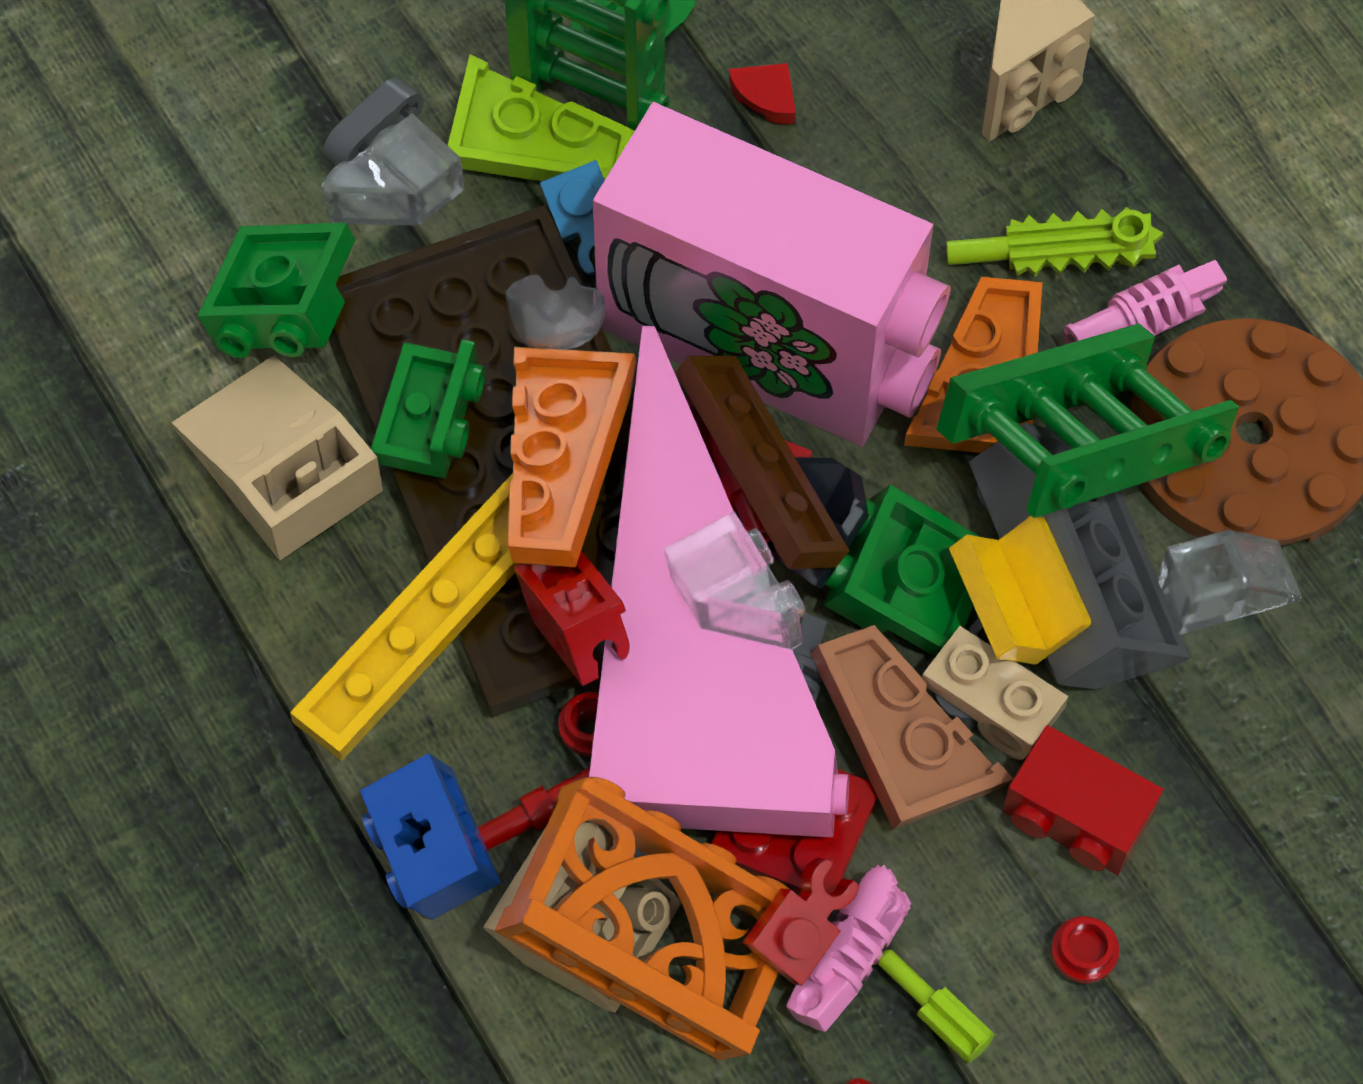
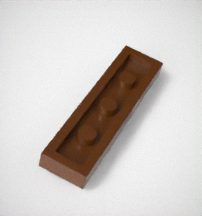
[675,355,850,569]

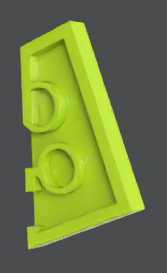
[445,54,635,181]

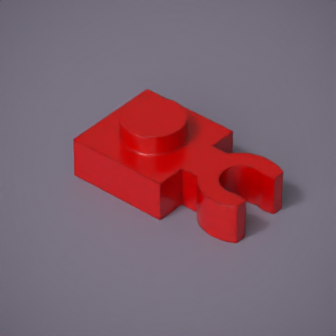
[742,857,859,986]

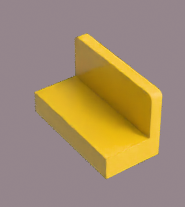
[949,516,1091,664]

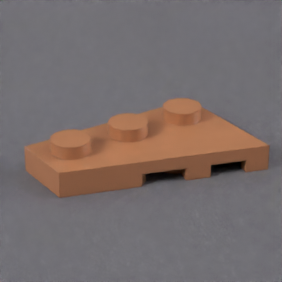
[811,625,1014,830]

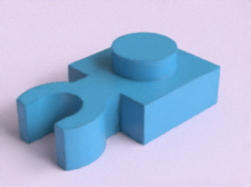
[540,160,605,277]

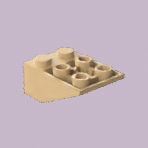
[171,355,383,561]

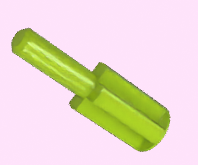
[878,949,995,1064]

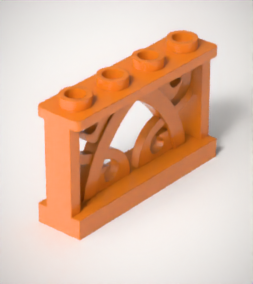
[494,777,790,1061]

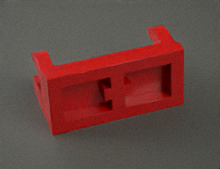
[514,551,630,686]

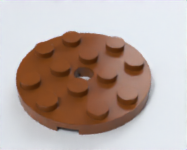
[1129,318,1363,552]

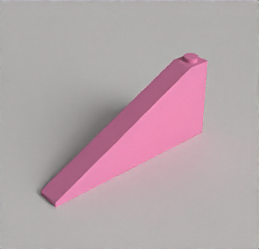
[589,326,849,837]

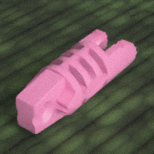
[786,865,912,1032]

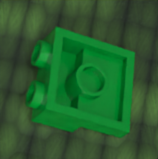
[197,222,356,358]
[823,484,980,657]

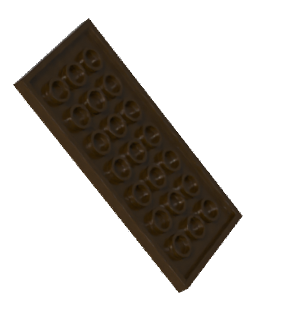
[332,205,634,717]

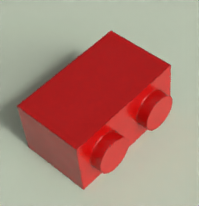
[1003,725,1164,876]

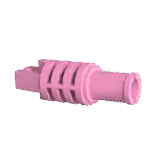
[1062,260,1227,344]

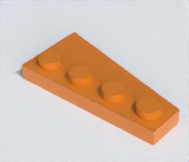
[507,347,637,567]

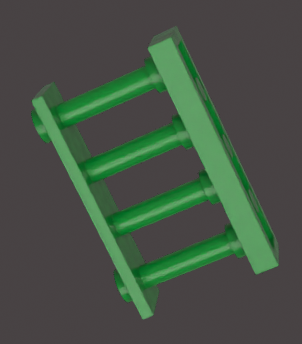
[505,0,670,130]
[936,323,1239,518]

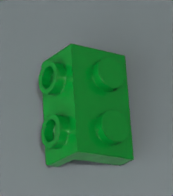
[371,339,486,479]

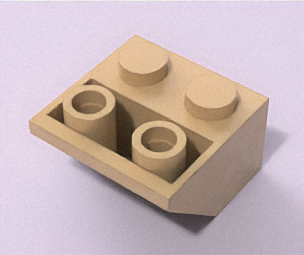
[982,0,1095,142]
[483,822,682,1013]

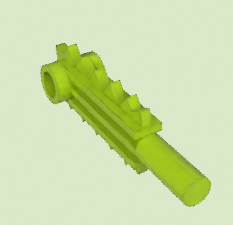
[946,207,1163,277]

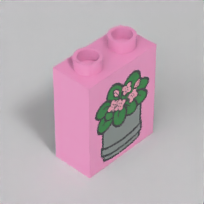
[593,102,951,447]

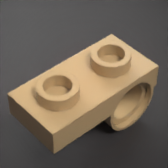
[922,626,1069,760]

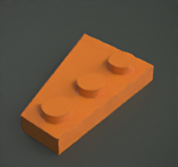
[904,277,1043,453]

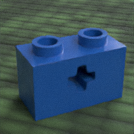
[360,753,501,920]

